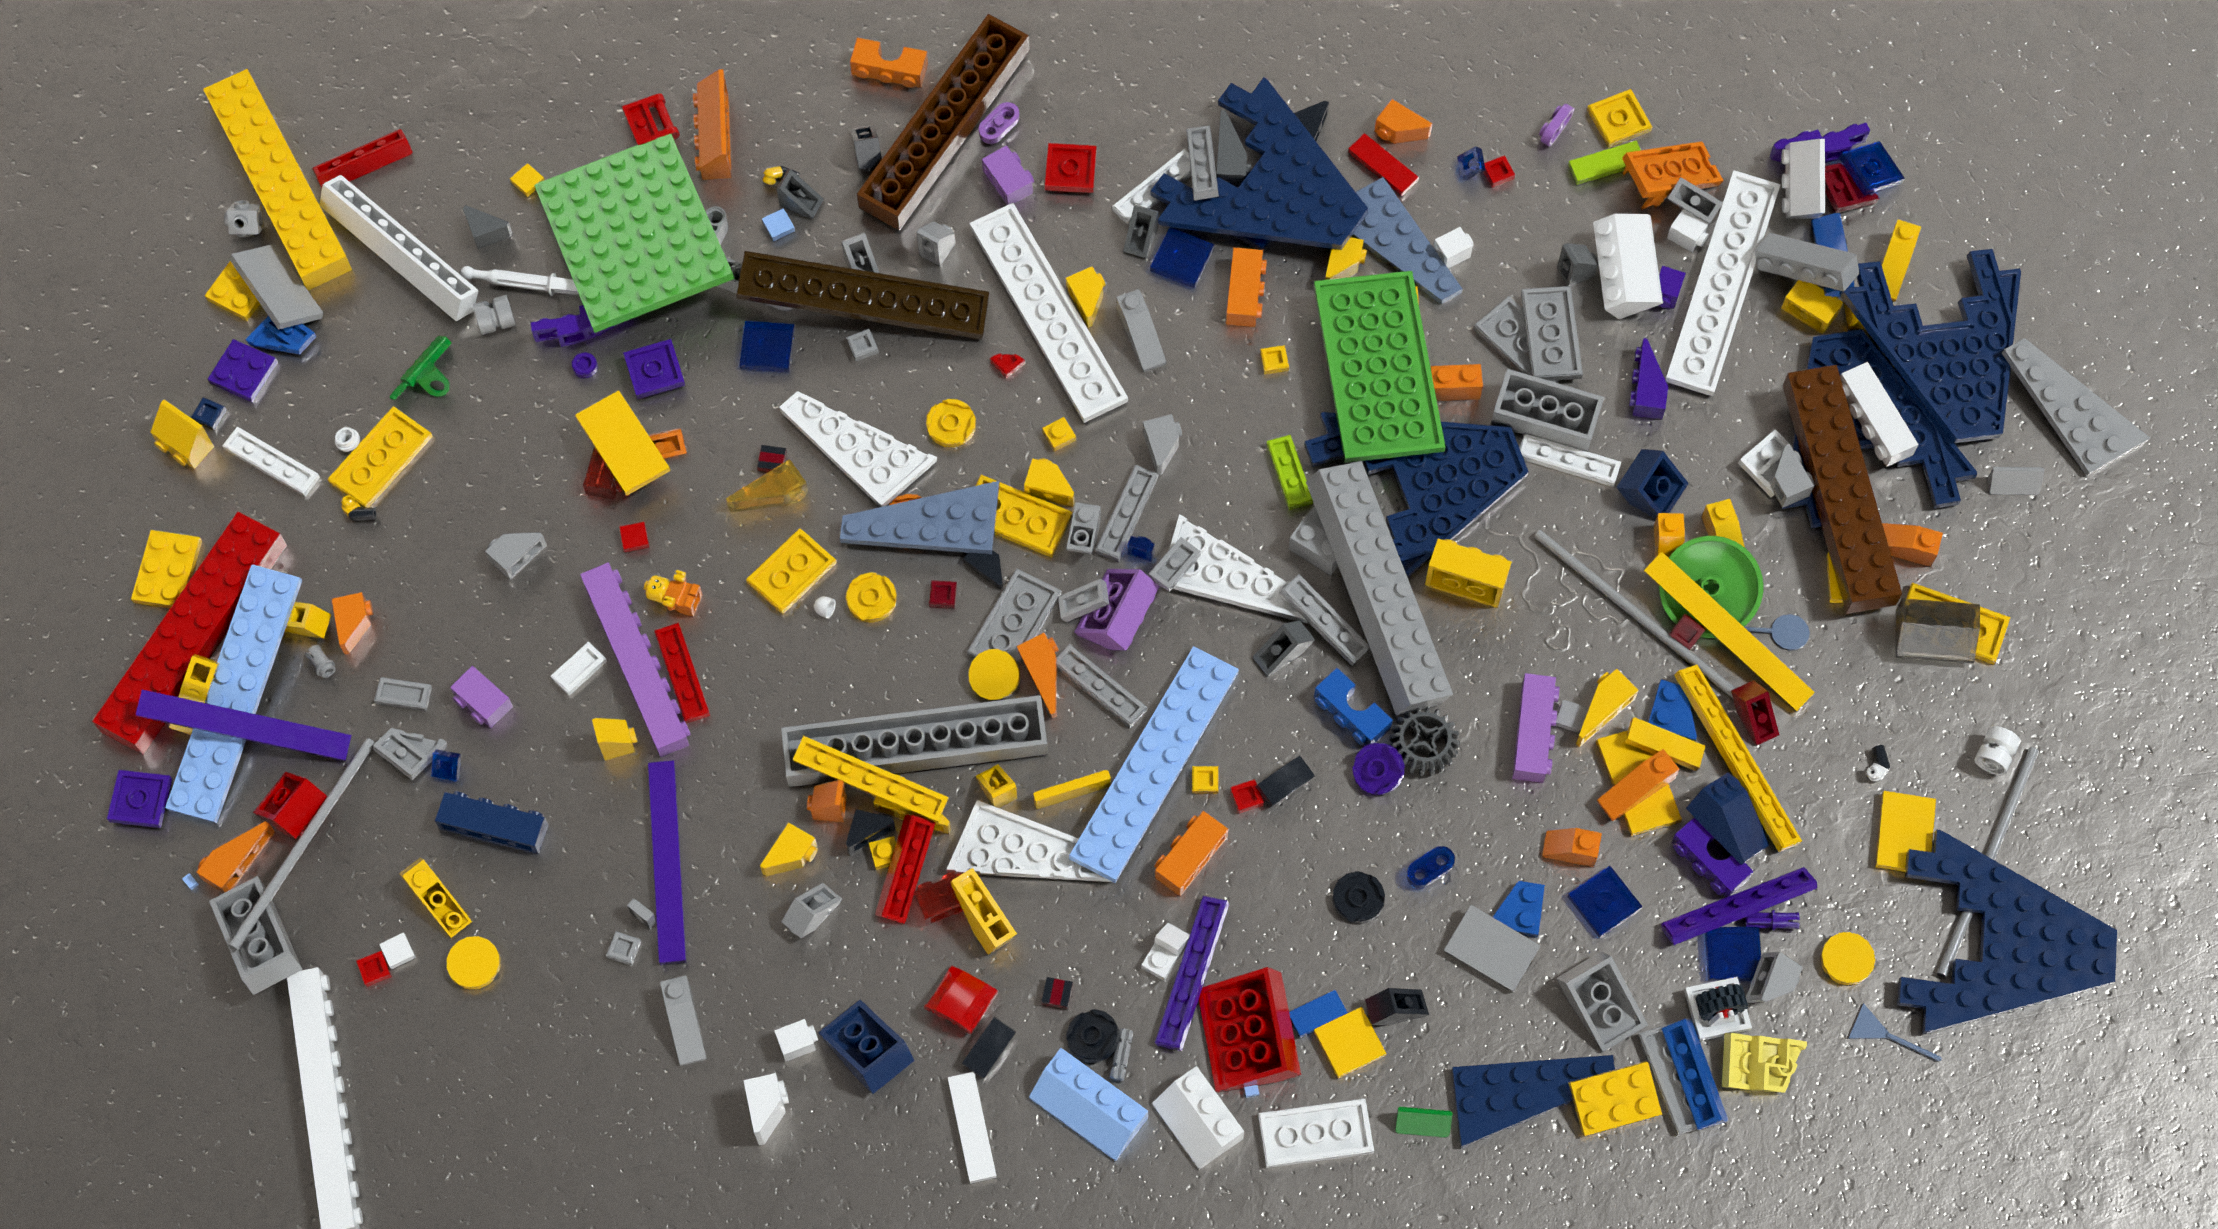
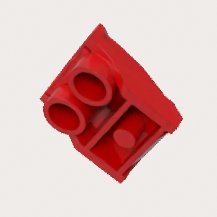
[924,966,998,1034]

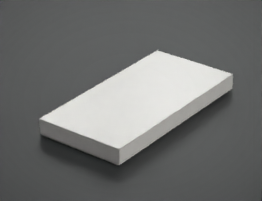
[1258,1099,1374,1168]

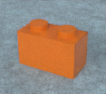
[1431,364,1483,401]

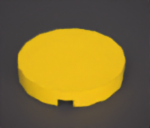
[926,399,976,448]
[846,572,897,623]
[969,649,1020,701]
[1820,932,1875,986]
[447,936,501,990]

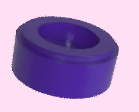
[572,352,598,379]

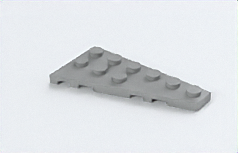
[2002,338,2150,476]

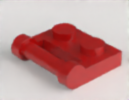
[622,93,680,145]

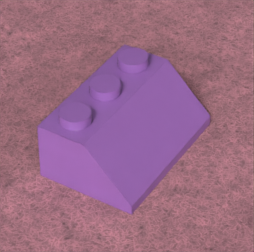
[1074,569,1160,651]

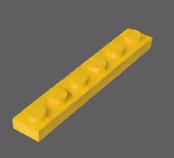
[793,736,949,822]

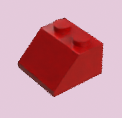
[253,771,328,839]

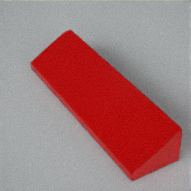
[312,129,413,188]
[875,814,936,924]

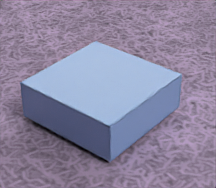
[762,208,795,242]

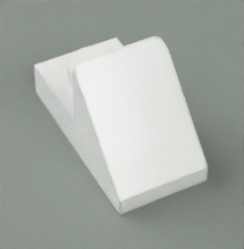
[1141,923,1190,981]

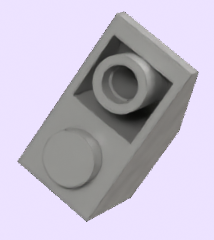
[1771,444,1814,508]
[1066,502,1101,554]

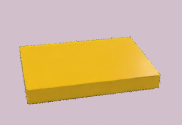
[746,528,837,614]
[1875,791,1936,872]

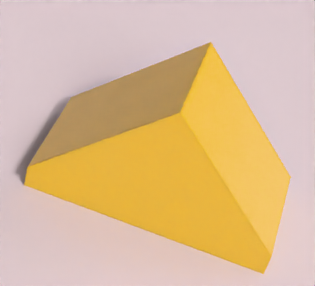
[975,764,1017,808]

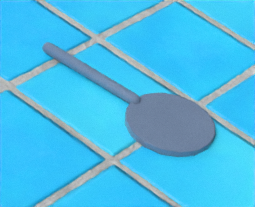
[1744,614,1810,651]

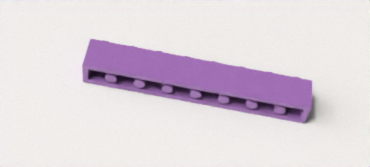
[580,562,691,758]

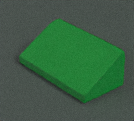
[1395,1107,1453,1138]

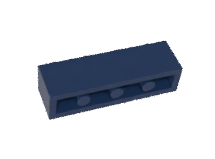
[435,791,549,854]

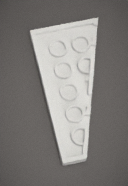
[1159,514,1308,624]

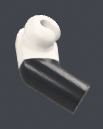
[1866,745,1890,782]

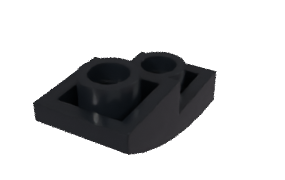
[1255,755,1315,807]
[962,1016,1016,1079]

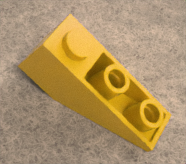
[169,654,220,735]
[399,858,472,938]

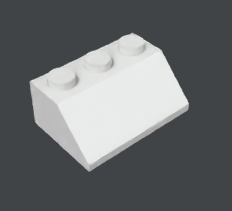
[1782,139,1825,219]
[1152,1066,1244,1170]

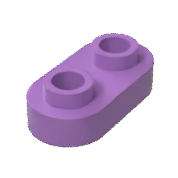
[979,102,1019,144]
[1539,103,1575,147]

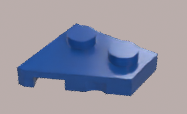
[1648,679,1697,741]

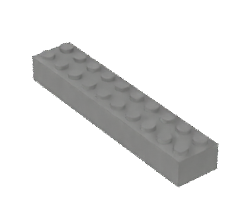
[1306,461,1453,716]
[781,695,1048,787]

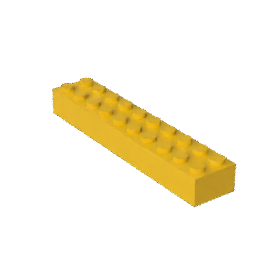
[203,69,352,291]

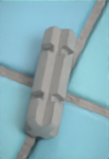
[1110,1028,1133,1082]

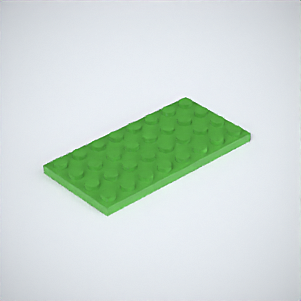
[1314,271,1446,463]

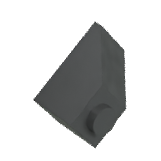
[1557,243,1598,286]
[1253,621,1315,676]

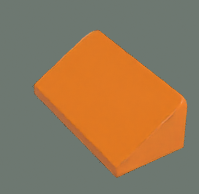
[649,428,687,459]

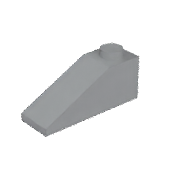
[1116,289,1167,372]
[660,975,707,1066]

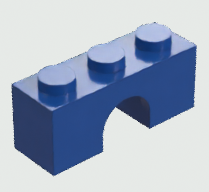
[1314,668,1393,746]

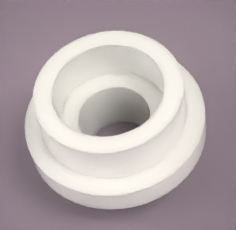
[335,427,360,452]

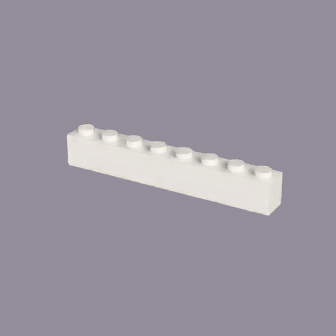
[319,175,478,321]

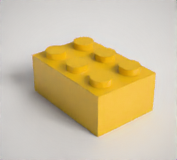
[1425,539,1512,608]

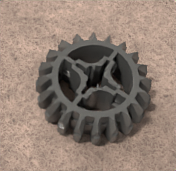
[1389,706,1460,776]

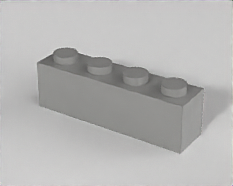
[1755,233,1859,291]

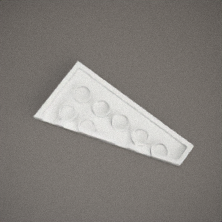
[779,391,937,507]
[946,800,1112,882]

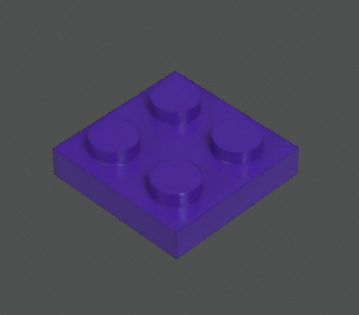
[207,339,278,403]
[623,339,685,400]
[107,770,172,828]

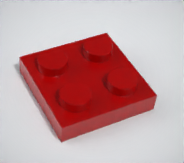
[1045,143,1097,193]

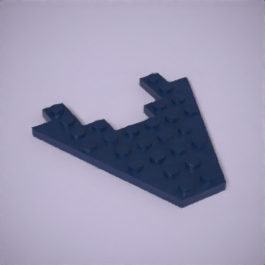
[1150,77,1368,250]
[1839,249,2021,443]
[1781,329,1977,528]
[1304,412,1529,578]
[1897,829,2117,1034]

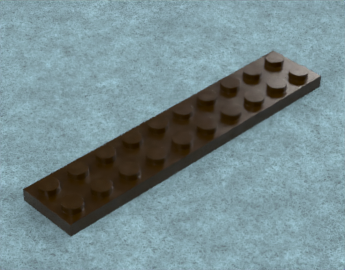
[736,251,989,340]

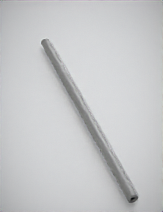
[1534,530,1735,698]
[228,738,375,951]
[1937,747,2039,978]

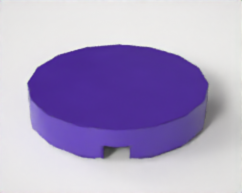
[1353,743,1405,795]

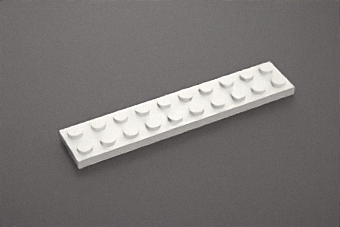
[1666,170,1781,396]
[970,203,1128,423]

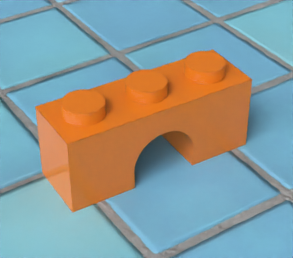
[850,37,928,88]

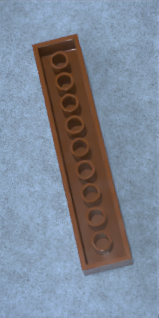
[857,14,1030,231]
[1783,365,1902,614]

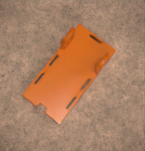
[1622,141,1724,210]

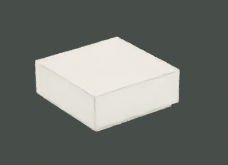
[379,932,416,969]

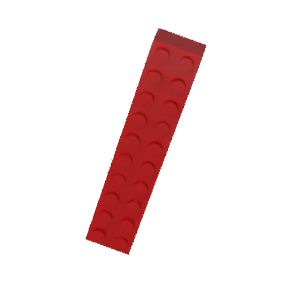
[92,511,287,755]

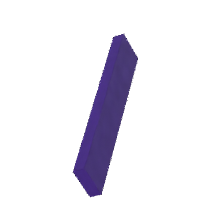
[1661,867,1818,945]
[1155,896,1229,1051]

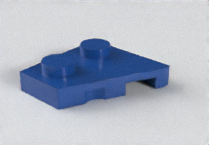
[245,315,316,355]
[1493,881,1545,938]

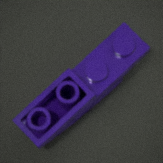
[1769,123,1870,163]
[531,305,620,347]

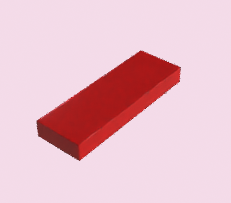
[1348,133,1419,196]

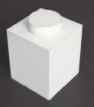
[1667,209,1709,253]
[1433,227,1473,268]
[774,1019,818,1062]

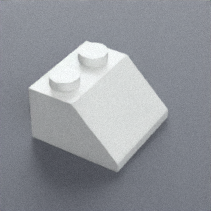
[744,1073,789,1146]

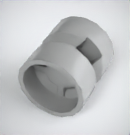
[473,295,516,335]

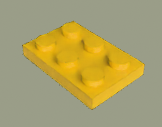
[131,530,202,609]
[1568,1061,1662,1136]

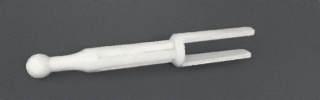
[460,266,579,296]

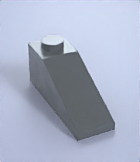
[1216,110,1251,187]

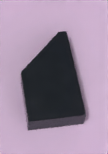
[964,551,1003,589]

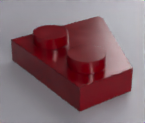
[1825,163,1880,213]

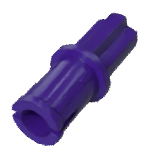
[1745,910,1800,931]

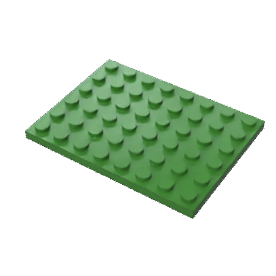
[534,134,734,333]

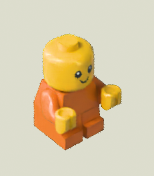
[643,570,703,617]

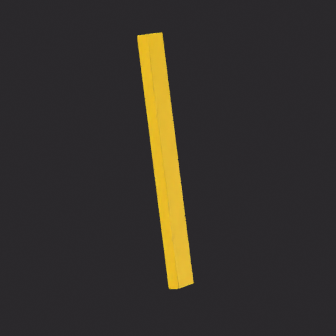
[1644,552,1815,712]
[1674,665,1802,852]

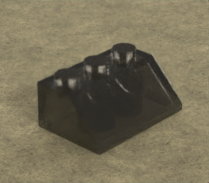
[1895,598,1980,663]

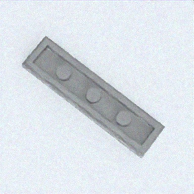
[1186,125,1219,200]
[1095,465,1159,562]
[1280,574,1370,666]
[1057,644,1147,728]

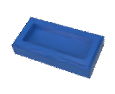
[1289,990,1348,1038]

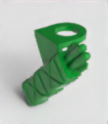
[390,335,452,400]

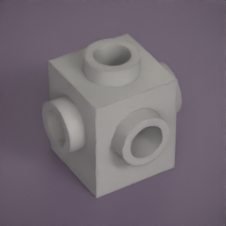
[224,200,264,238]

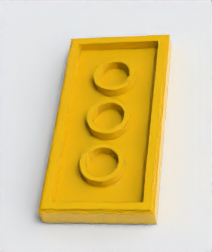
[575,390,670,496]
[327,406,433,508]
[975,474,1073,558]
[1895,582,2010,665]
[1596,730,1682,837]

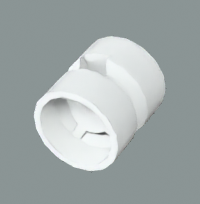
[1974,726,2021,775]

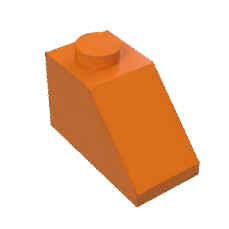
[1374,99,1432,144]
[332,592,374,654]
[807,780,847,822]
[1542,828,1602,867]

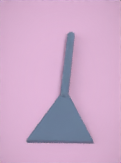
[1848,1003,1942,1061]

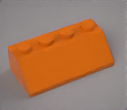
[693,69,732,180]

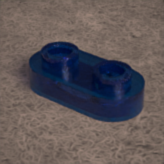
[1407,846,1455,889]

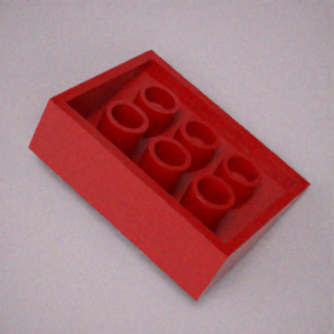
[1199,967,1301,1093]

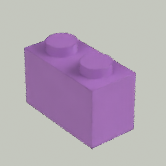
[982,145,1034,205]
[450,666,513,728]

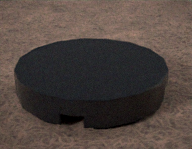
[1332,871,1385,924]
[1066,1009,1120,1063]

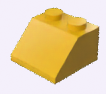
[150,400,214,469]

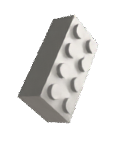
[1491,369,1604,452]
[209,876,302,995]

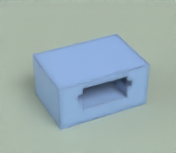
[182,873,199,890]
[1244,1085,1259,1098]

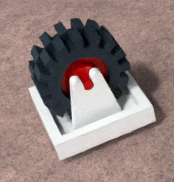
[1684,977,1752,1041]

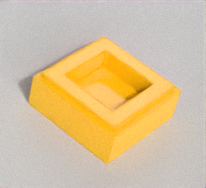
[510,163,545,197]
[1260,345,1289,375]
[1192,766,1218,794]

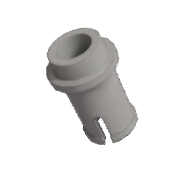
[305,645,336,678]

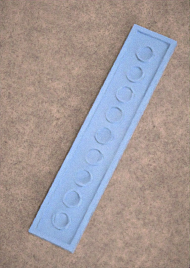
[165,564,302,824]
[1069,646,1239,883]

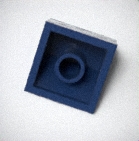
[1616,449,1689,519]

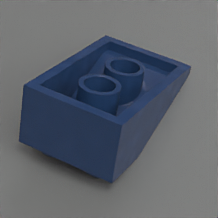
[1686,772,1769,865]
[818,1000,915,1094]

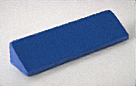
[1811,213,1854,297]
[1661,1018,1728,1130]

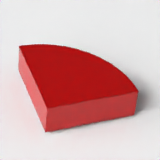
[990,353,1025,379]

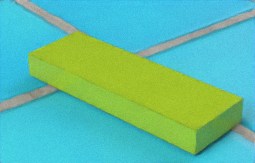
[1568,140,1641,185]
[1266,435,1313,510]

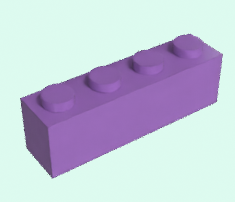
[1512,673,1560,783]

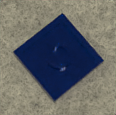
[1839,141,1905,196]
[1150,227,1215,288]
[739,321,795,372]
[1567,866,1643,938]
[1705,927,1761,981]

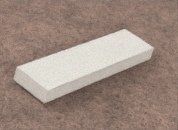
[1112,149,1191,226]
[222,427,320,497]
[1520,433,1621,487]
[948,1072,997,1184]

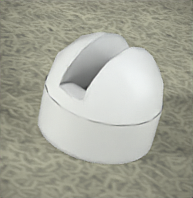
[814,596,836,619]

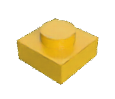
[1042,417,1076,452]
[869,836,896,870]

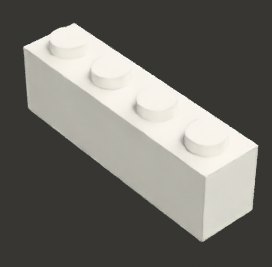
[1840,362,1918,467]

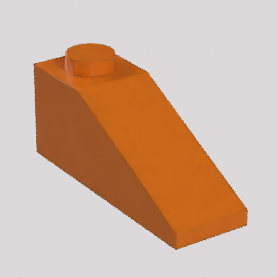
[1882,523,1943,567]
[1017,633,1059,719]
[1597,749,1679,821]
[196,821,275,893]

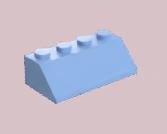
[1029,1048,1148,1161]

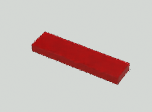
[654,622,710,724]

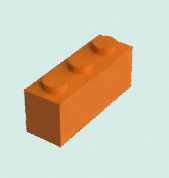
[1226,247,1267,327]
[1154,811,1229,896]

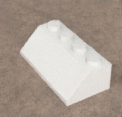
[1593,214,1663,319]

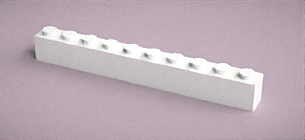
[287,967,363,1229]

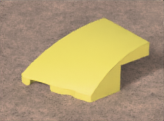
[1722,1033,1807,1093]

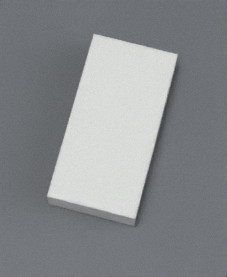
[551,642,607,696]

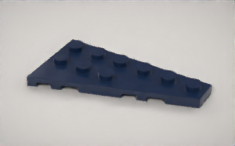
[1452,1055,1615,1149]

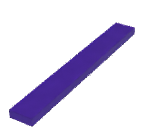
[136,690,352,761]
[648,760,687,965]

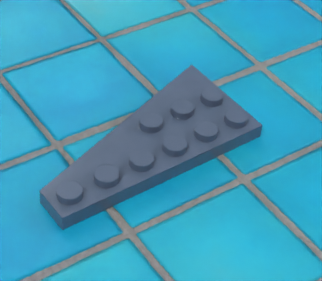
[1352,177,1463,304]
[840,481,999,554]

